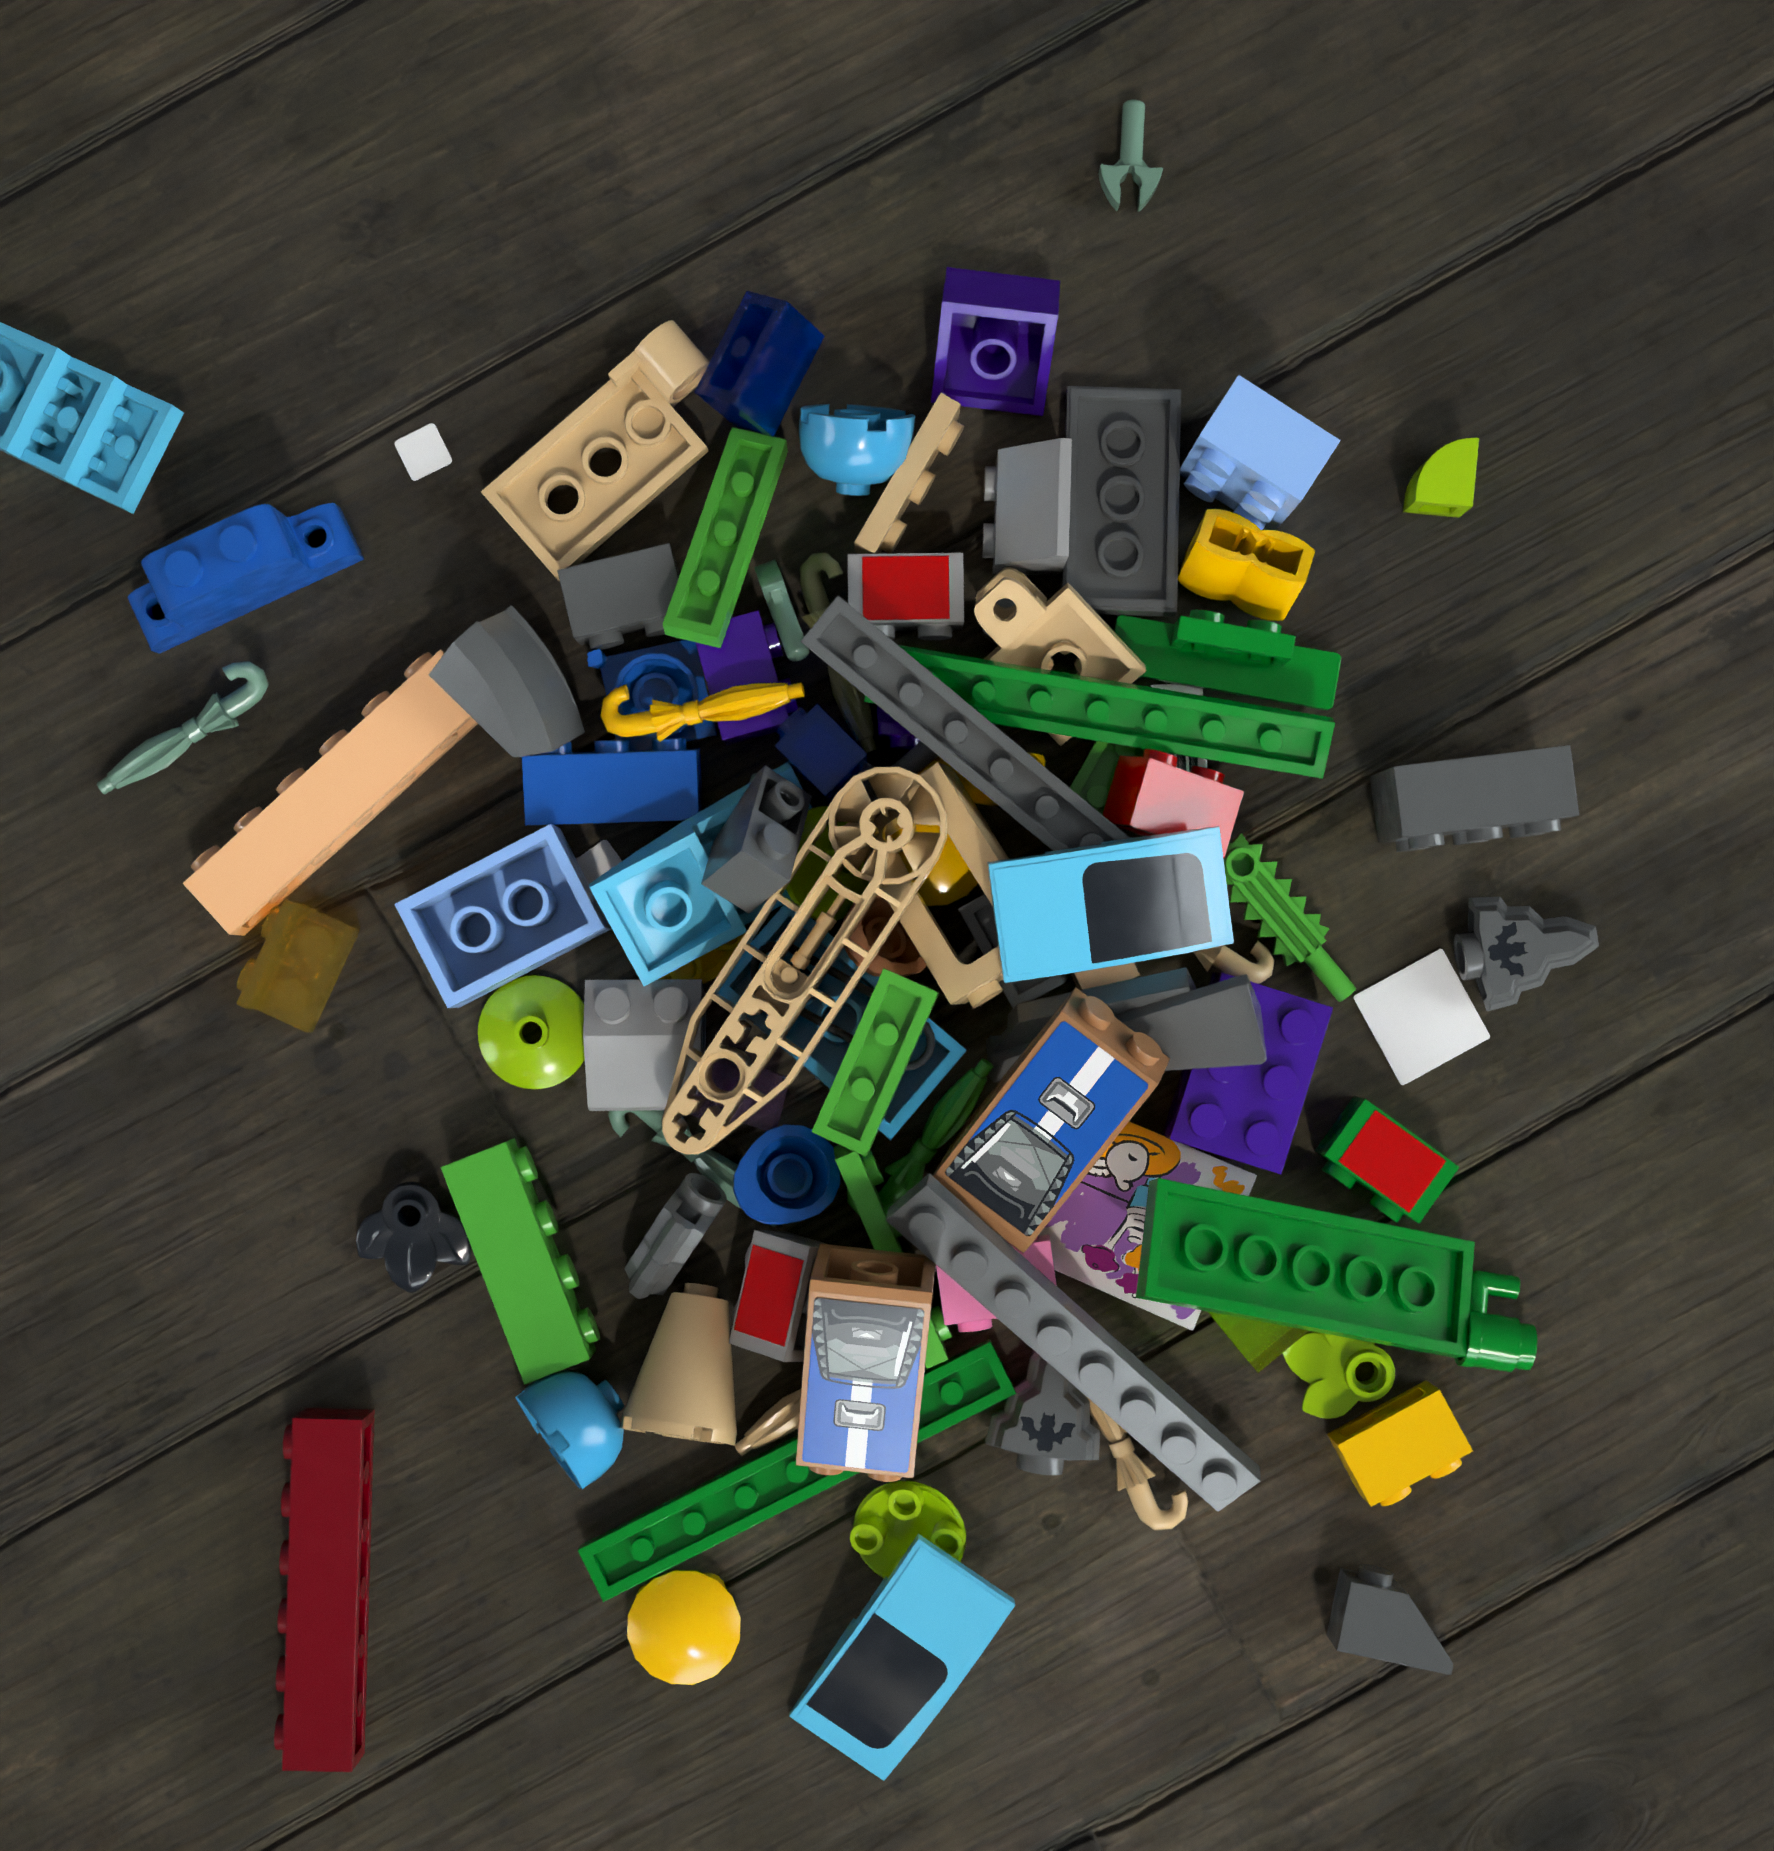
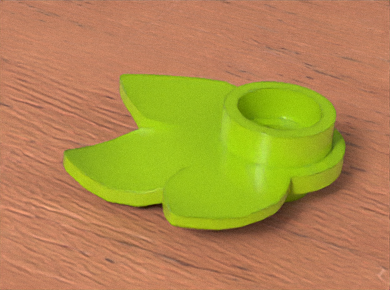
[1281,1331,1395,1419]

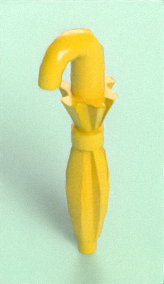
[600,682,805,742]

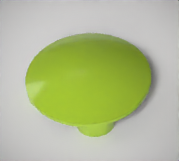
[850,1481,966,1578]

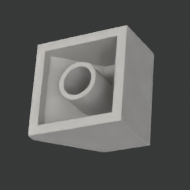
[982,438,1072,576]
[583,979,706,1111]

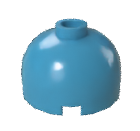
[799,404,915,496]
[515,1370,625,1489]

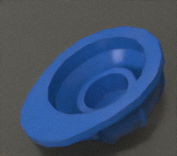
[733,1125,841,1225]

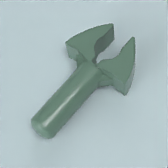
[1098,99,1163,212]
[754,559,809,662]

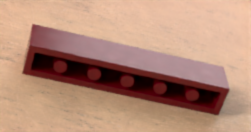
[274,1408,375,1772]

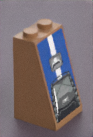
[933,988,1170,1253]
[796,1244,936,1482]

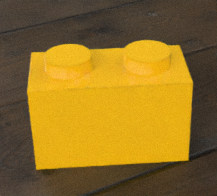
[1327,1380,1473,1507]

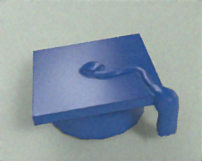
[587,640,717,750]

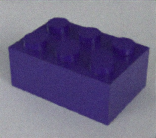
[1162,972,1333,1175]

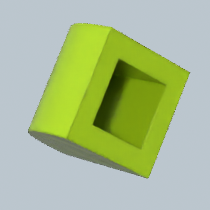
[1403,438,1479,518]

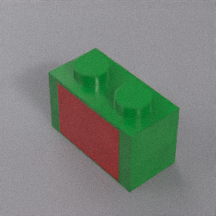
[1315,1096,1459,1223]

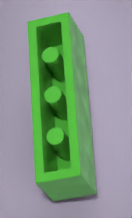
[441,1138,600,1385]

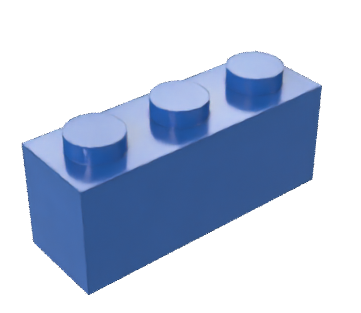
[522,738,703,826]

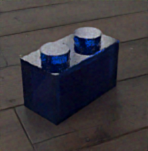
[695,291,825,437]
[775,704,868,804]

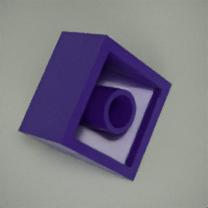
[931,267,1060,416]

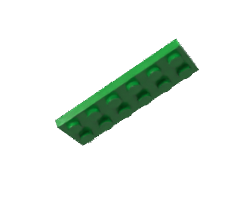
[1136,1178,1475,1358]

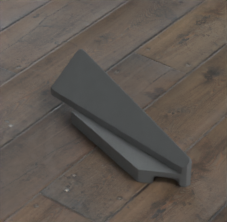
[986,967,1267,1082]

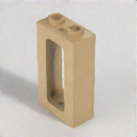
[844,762,1009,1008]

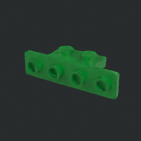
[1114,610,1341,710]

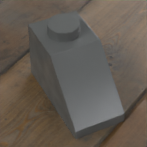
[1326,1564,1454,1675]

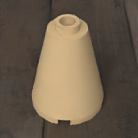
[620,1283,737,1446]

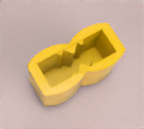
[1178,509,1315,621]

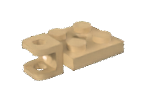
[974,567,1146,746]

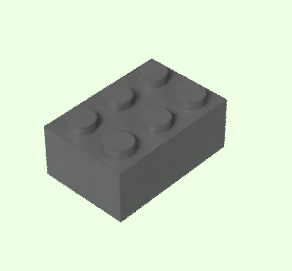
[1370,745,1579,852]

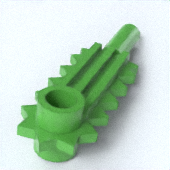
[1223,833,1356,1002]

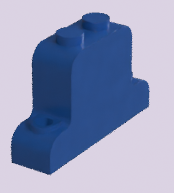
[127,503,364,654]

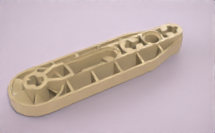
[662,767,947,1154]

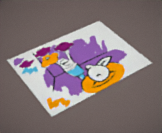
[1003,1121,1257,1331]

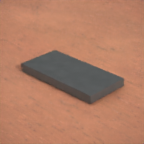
[1061,386,1181,617]

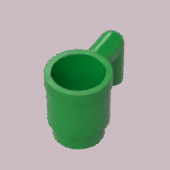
[1455,1270,1538,1372]

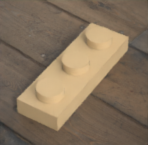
[854,393,964,554]

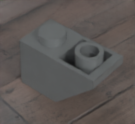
[701,765,812,914]

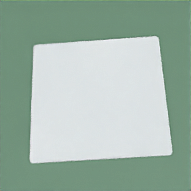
[1353,949,1490,1085]

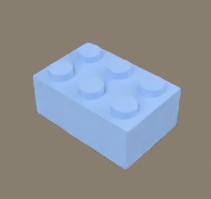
[1180,375,1341,530]
[394,824,612,1008]

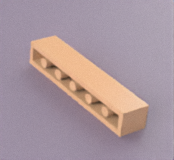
[183,649,478,936]

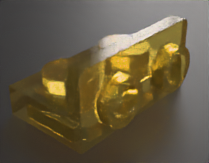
[237,899,360,1033]

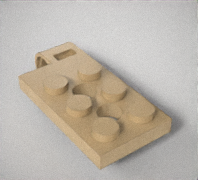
[481,320,712,581]

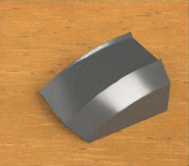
[429,605,585,757]

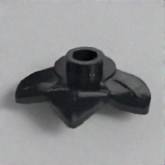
[356,1182,472,1293]

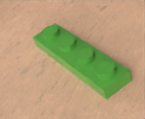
[663,427,788,648]
[833,1145,952,1369]

